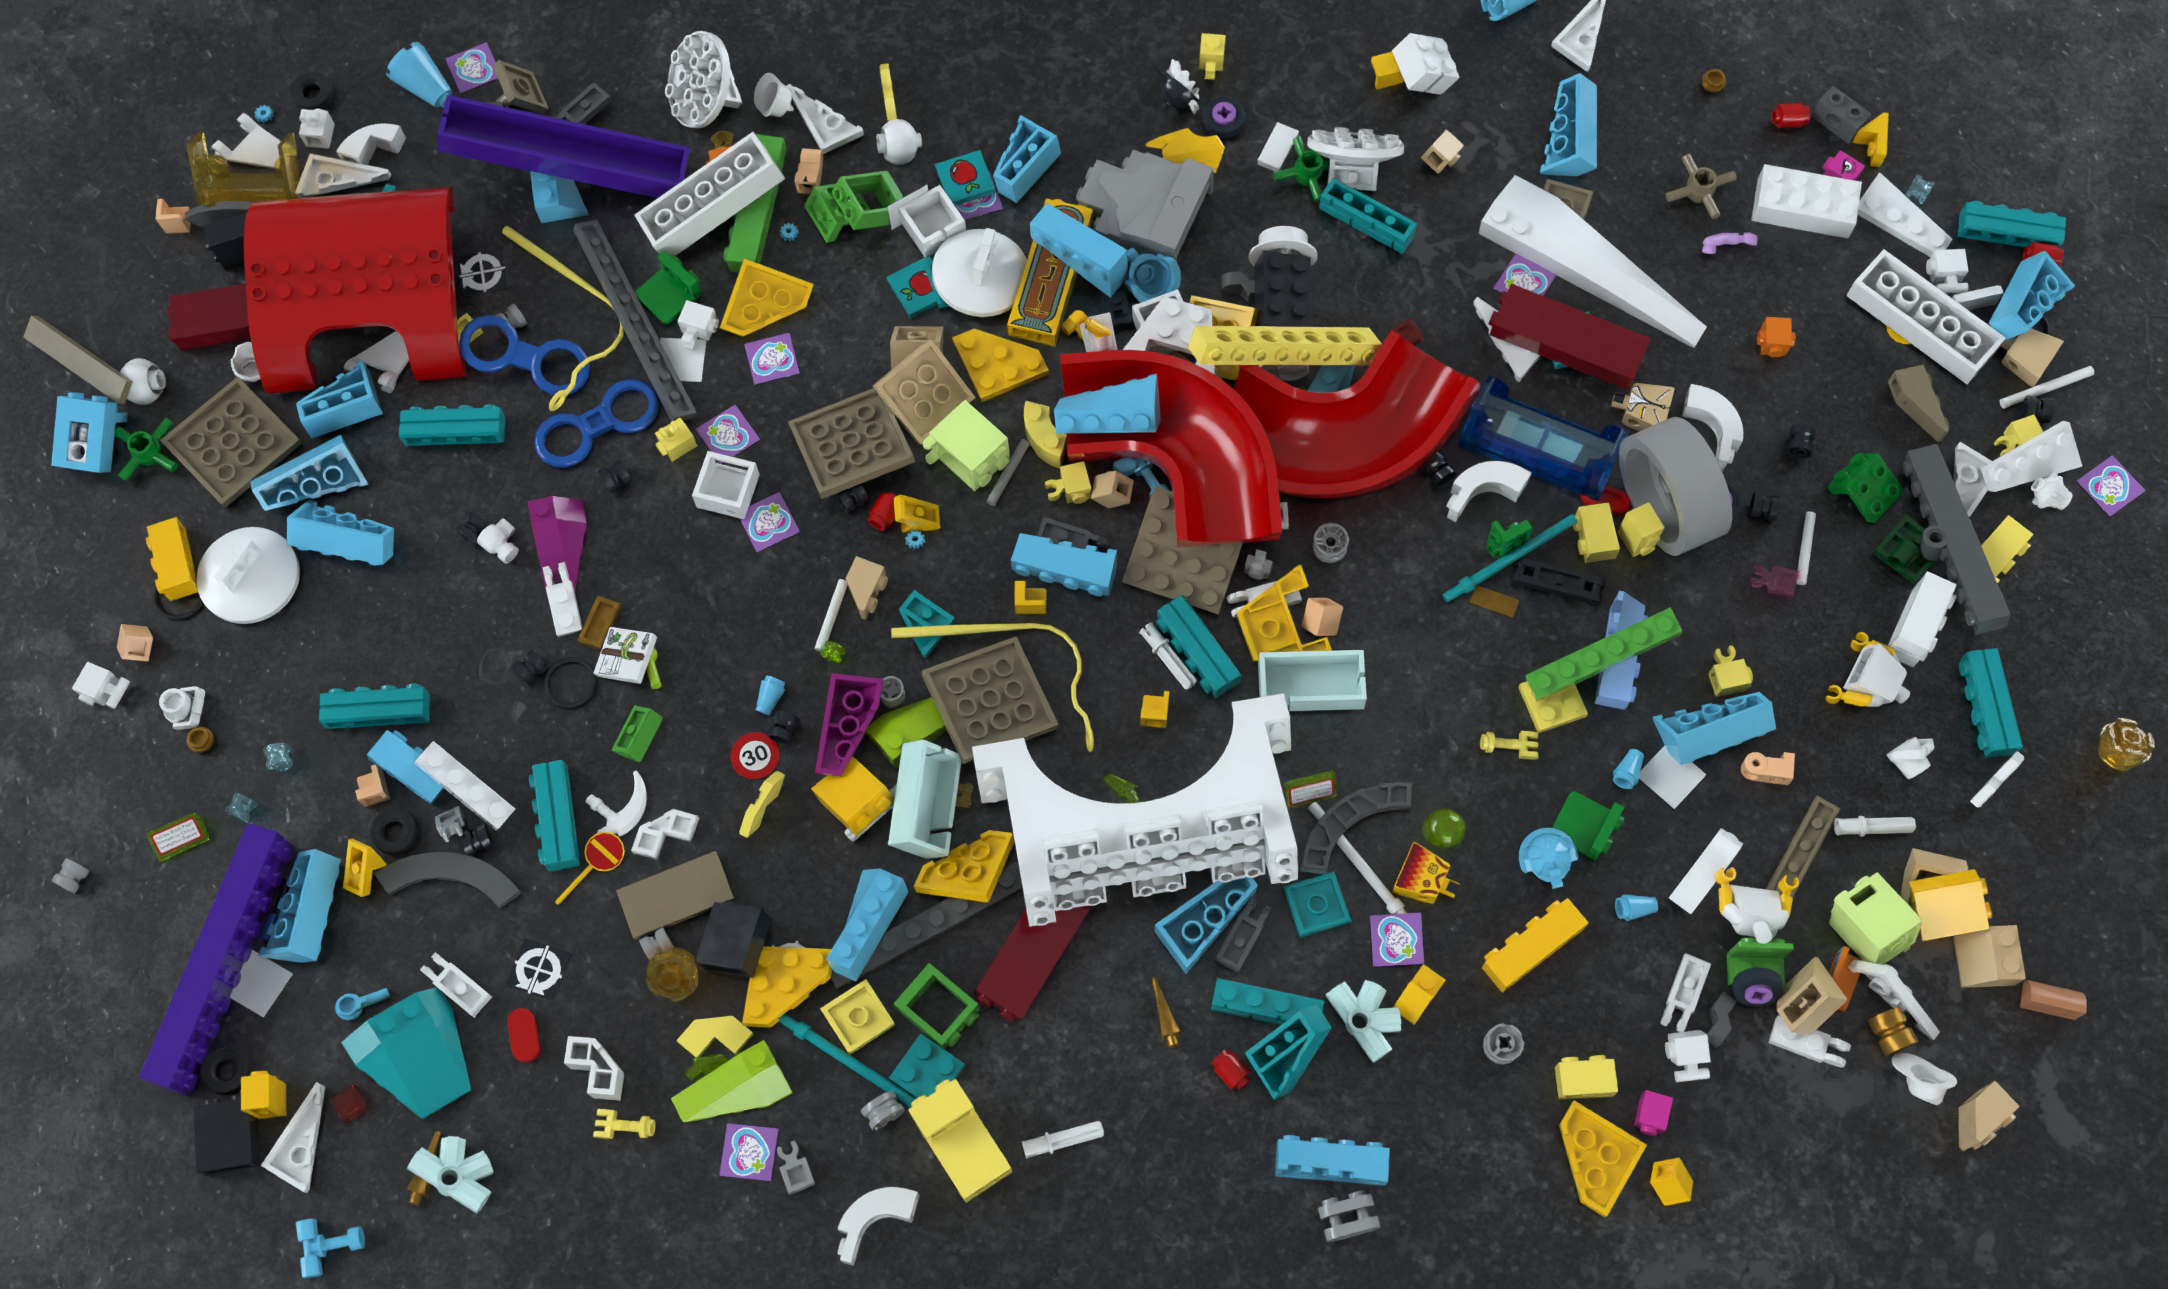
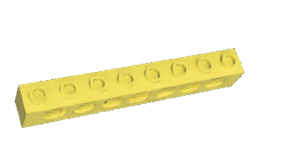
[1188,326,1382,365]

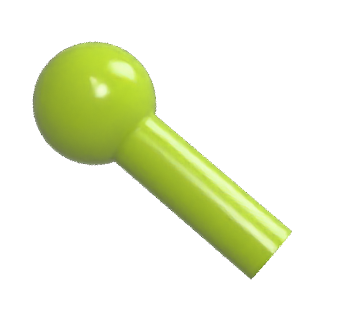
[646,648,662,689]

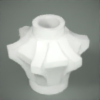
[2031,472,2072,510]

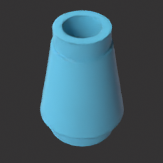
[755,675,785,716]
[1613,749,1644,789]
[1615,894,1658,921]

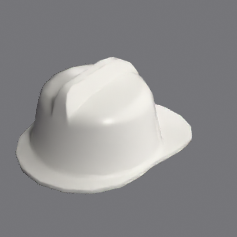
[754,73,794,117]
[1892,1053,1957,1105]

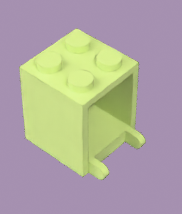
[923,400,1010,491]
[1829,872,1923,965]

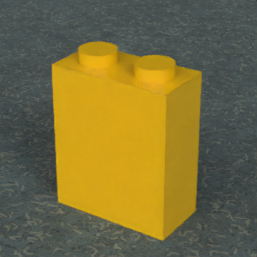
[811,756,894,836]
[1909,869,1992,941]

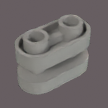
[1318,1190,1381,1242]

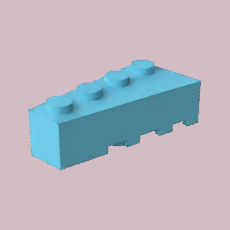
[1030,203,1128,298]
[1154,876,1258,974]

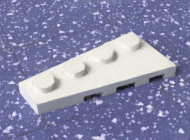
[1857,172,1952,257]
[1981,421,2082,492]

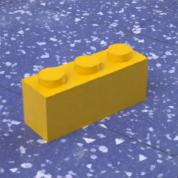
[146,517,198,601]

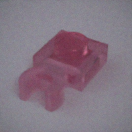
[1750,566,1799,598]

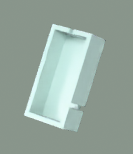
[1258,650,1367,711]
[888,740,961,859]

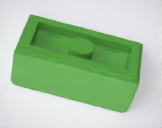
[611,705,663,762]

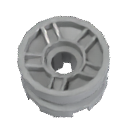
[1312,523,1349,563]
[1483,1023,1524,1064]
[861,1091,905,1131]

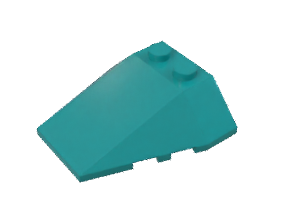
[342,987,471,1120]

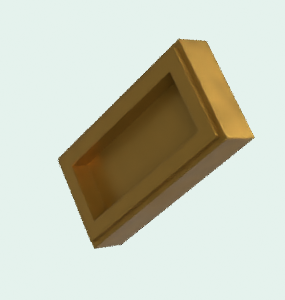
[577,595,622,651]

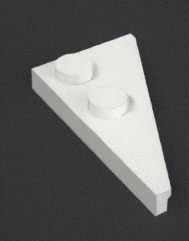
[1551,0,1606,72]
[786,84,864,154]
[295,154,391,198]
[1473,297,1541,382]
[1953,442,1992,517]
[1848,959,1940,1040]
[261,1082,325,1193]

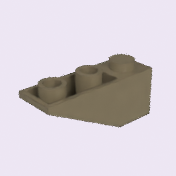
[1888,364,1949,442]

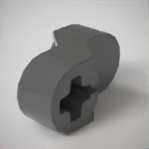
[1221,271,1255,303]
[1707,991,1737,1048]

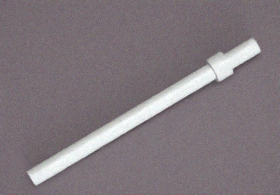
[1308,802,1407,914]

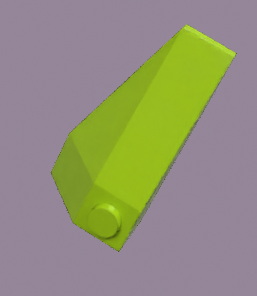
[865,697,947,769]
[671,1040,793,1123]

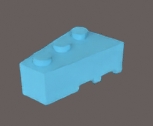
[993,115,1061,203]
[296,360,383,439]
[367,730,444,805]

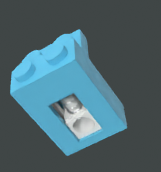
[51,392,128,473]

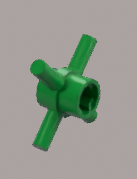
[1273,136,1330,202]
[114,418,178,481]

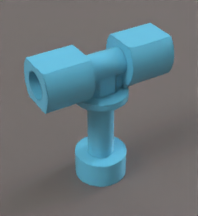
[1113,457,1170,497]
[296,1219,365,1279]

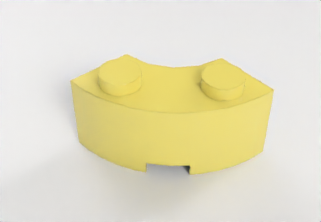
[1024,401,1067,469]

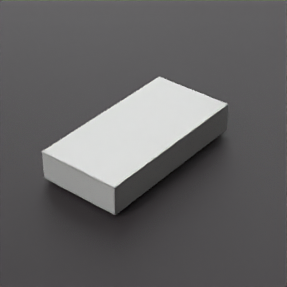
[1257,122,1299,171]
[1952,285,2003,310]

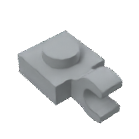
[1244,549,1273,580]

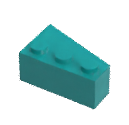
[1245,1004,1332,1100]

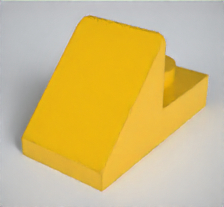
[1853,113,1889,167]
[894,494,940,533]
[343,839,387,897]
[1393,964,1445,1025]

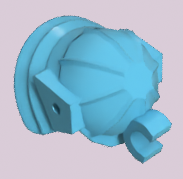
[1125,247,1181,303]
[1519,828,1578,889]

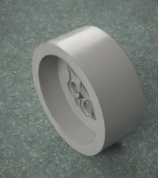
[1619,417,1732,556]

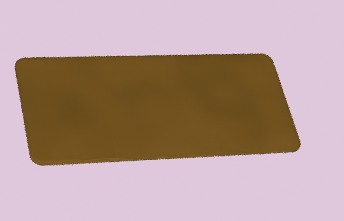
[1470,585,1519,617]

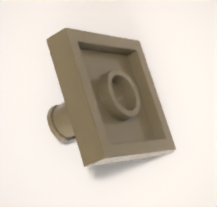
[493,60,549,114]

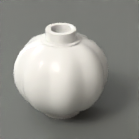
[877,119,922,165]
[120,358,166,405]

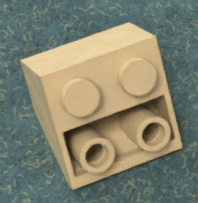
[1777,957,1848,1035]
[1958,1081,2020,1151]

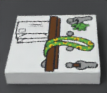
[593,627,657,684]

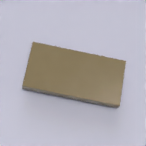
[616,851,735,940]

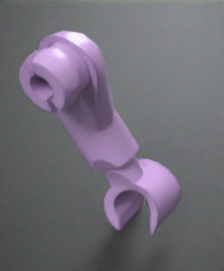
[1702,232,1758,254]

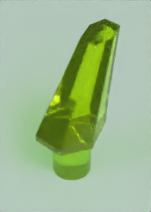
[1103,774,1140,804]
[685,1054,729,1081]

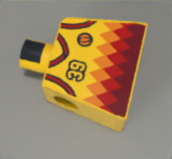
[1392,842,1460,904]

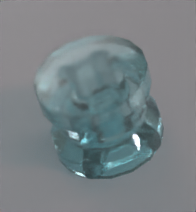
[1905,174,1935,204]
[263,743,293,772]
[224,792,258,823]

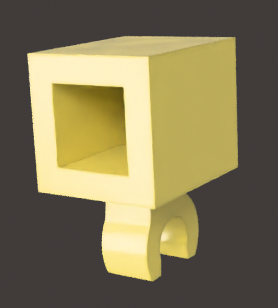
[1199,33,1226,80]
[1994,415,2043,456]
[655,418,697,462]
[1045,461,1091,504]
[1708,646,1753,697]

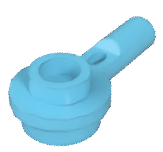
[335,988,390,1021]

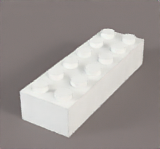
[635,132,785,257]
[1846,250,2006,384]

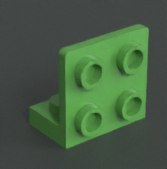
[804,184,871,242]
[1727,938,1794,987]

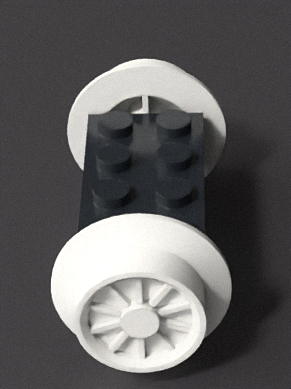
[1249,226,1318,382]

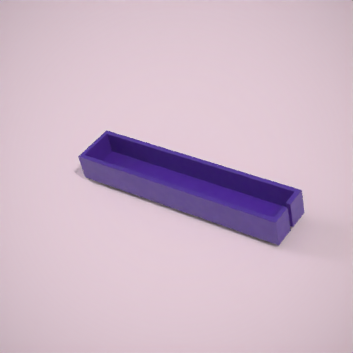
[437,95,690,198]
[138,823,293,1096]

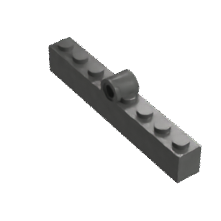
[1902,444,2011,635]

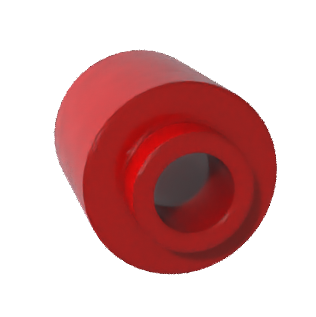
[1771,103,1810,128]
[2023,242,2064,267]
[867,492,897,531]
[1211,1049,1251,1091]

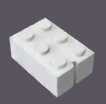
[1888,571,1957,667]

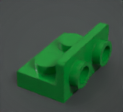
[1487,520,1532,559]

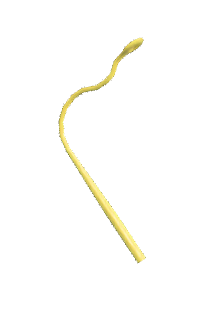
[502,226,624,411]
[891,623,1094,753]

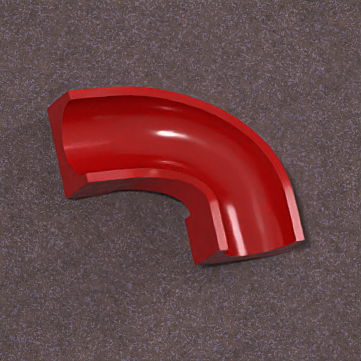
[1233,330,1482,498]
[1060,350,1282,548]

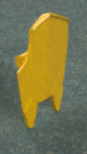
[1146,128,1225,173]

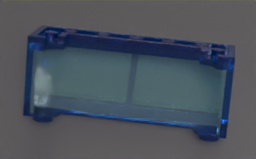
[1458,375,1630,501]

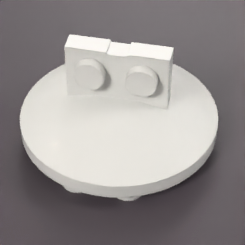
[665,31,742,128]
[1307,127,1404,191]
[932,228,1027,317]
[196,527,300,624]

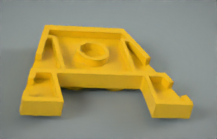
[1236,565,1332,662]

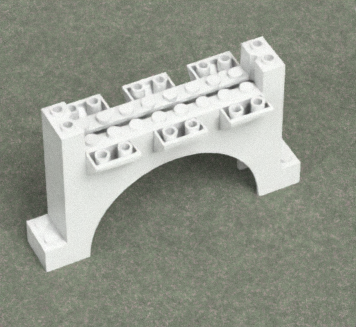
[972,693,1298,926]

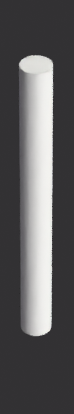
[2000,366,2094,409]

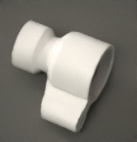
[477,519,519,564]

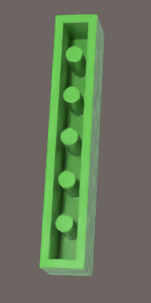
[724,134,787,273]
[1525,607,1682,702]

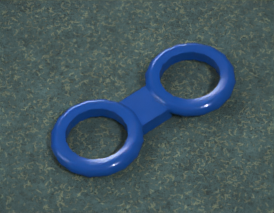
[459,315,590,395]
[534,379,660,468]

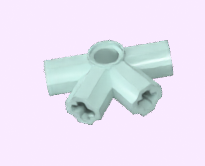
[1325,980,1401,1063]
[407,1136,493,1213]

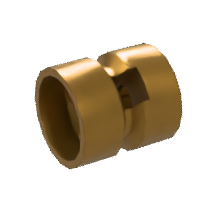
[1868,1006,1918,1056]

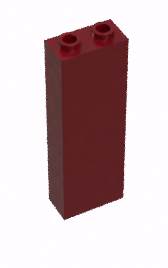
[1488,283,1651,390]
[167,284,251,350]
[973,905,1091,1022]

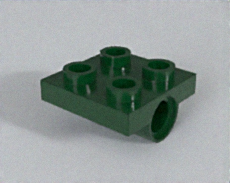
[1873,515,1935,585]

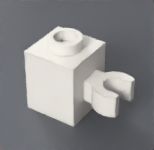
[299,109,335,148]
[678,301,719,350]

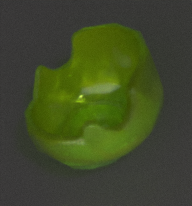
[1422,808,1466,848]

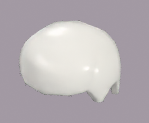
[231,342,260,382]

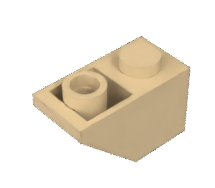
[846,556,888,620]

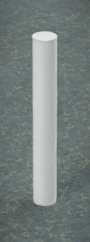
[1796,512,1816,585]
[814,579,848,652]

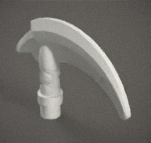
[586,771,647,837]

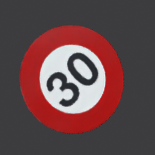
[731,732,780,779]

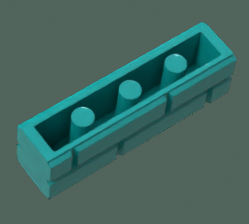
[1319,178,1417,254]
[1958,201,2066,248]
[399,404,506,446]
[1156,595,1241,698]
[1959,648,2023,758]
[319,684,430,729]
[529,760,580,871]
[1211,978,1324,1025]

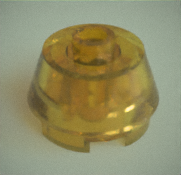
[2098,718,2155,771]
[646,948,698,1002]

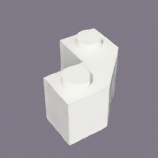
[564,1036,624,1101]

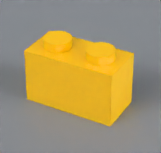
[241,1071,286,1119]

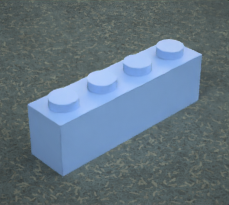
[1594,591,1648,710]

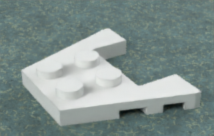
[1123,297,1215,375]

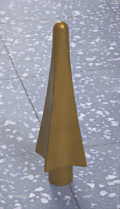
[1152,977,1180,1048]
[407,1131,441,1206]

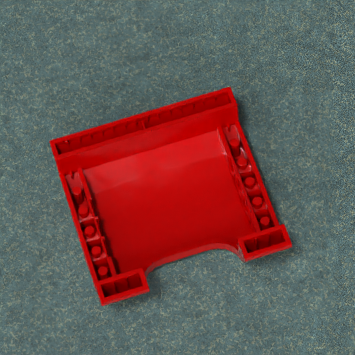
[244,187,466,394]

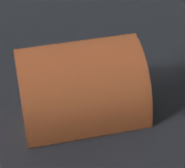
[2020,980,2087,1020]

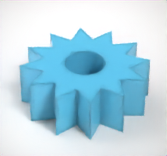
[254,104,274,124]
[779,222,799,242]
[905,529,925,550]

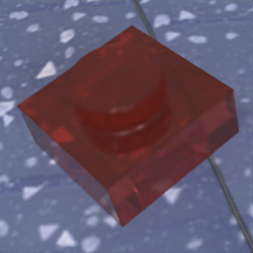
[1389,318,1424,345]
[330,1084,370,1124]

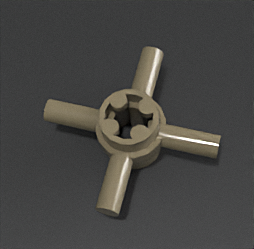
[1666,154,1737,219]

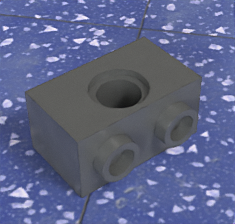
[1811,86,1871,144]

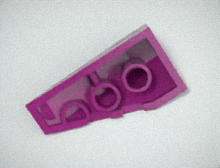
[815,673,883,777]

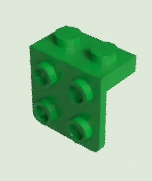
[635,251,702,324]
[1827,453,1903,523]
[1552,792,1625,860]

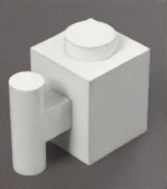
[1926,249,1968,293]
[72,662,130,709]
[1665,1030,1710,1082]

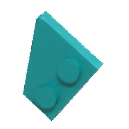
[899,590,955,658]

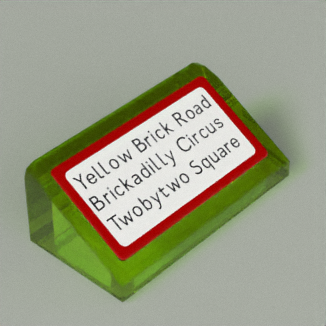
[1282,770,1338,808]
[146,812,210,862]

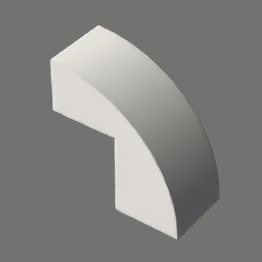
[336,124,406,165]

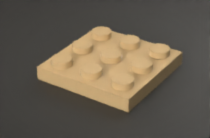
[873,339,976,445]

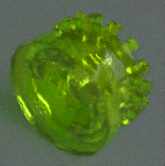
[820,641,846,663]

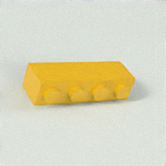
[1482,898,1589,993]

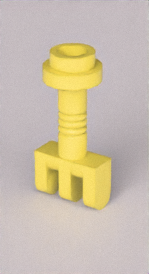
[1480,731,1539,760]
[593,1109,656,1139]

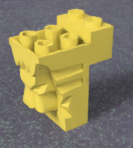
[908,1079,1012,1203]

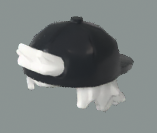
[1155,59,1200,115]

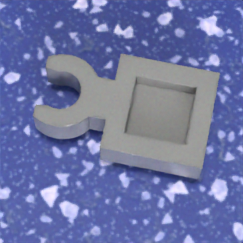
[435,806,465,842]
[777,1141,815,1195]

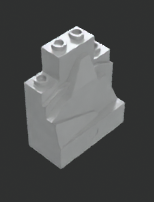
[1076,150,1213,262]

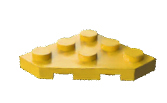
[720,259,814,337]
[1190,295,1259,381]
[952,329,1049,403]
[914,830,1015,903]
[742,947,832,1028]
[1559,1101,1647,1217]

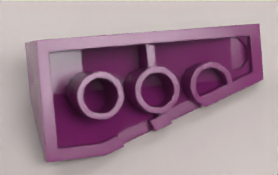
[528,496,587,602]

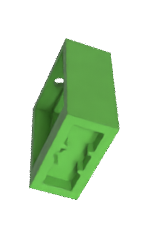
[832,171,904,230]
[894,963,980,1050]

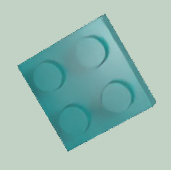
[889,1034,965,1098]

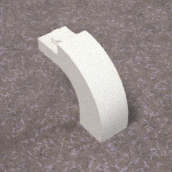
[1682,384,1743,472]
[1446,461,1531,522]
[1669,828,1743,914]
[838,1187,920,1266]

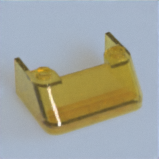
[186,131,300,207]

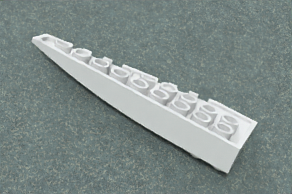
[1479,175,1706,348]

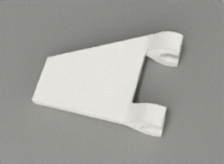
[212,113,295,170]
[344,331,409,394]

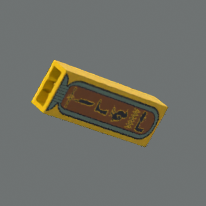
[1007,199,1093,347]

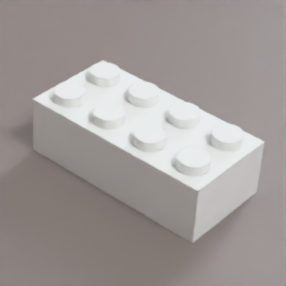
[1751,164,1862,238]

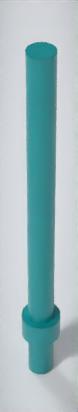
[1442,514,1577,603]
[779,1013,917,1108]

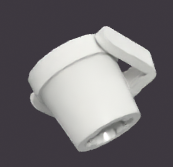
[159,686,205,730]
[1886,737,1934,779]

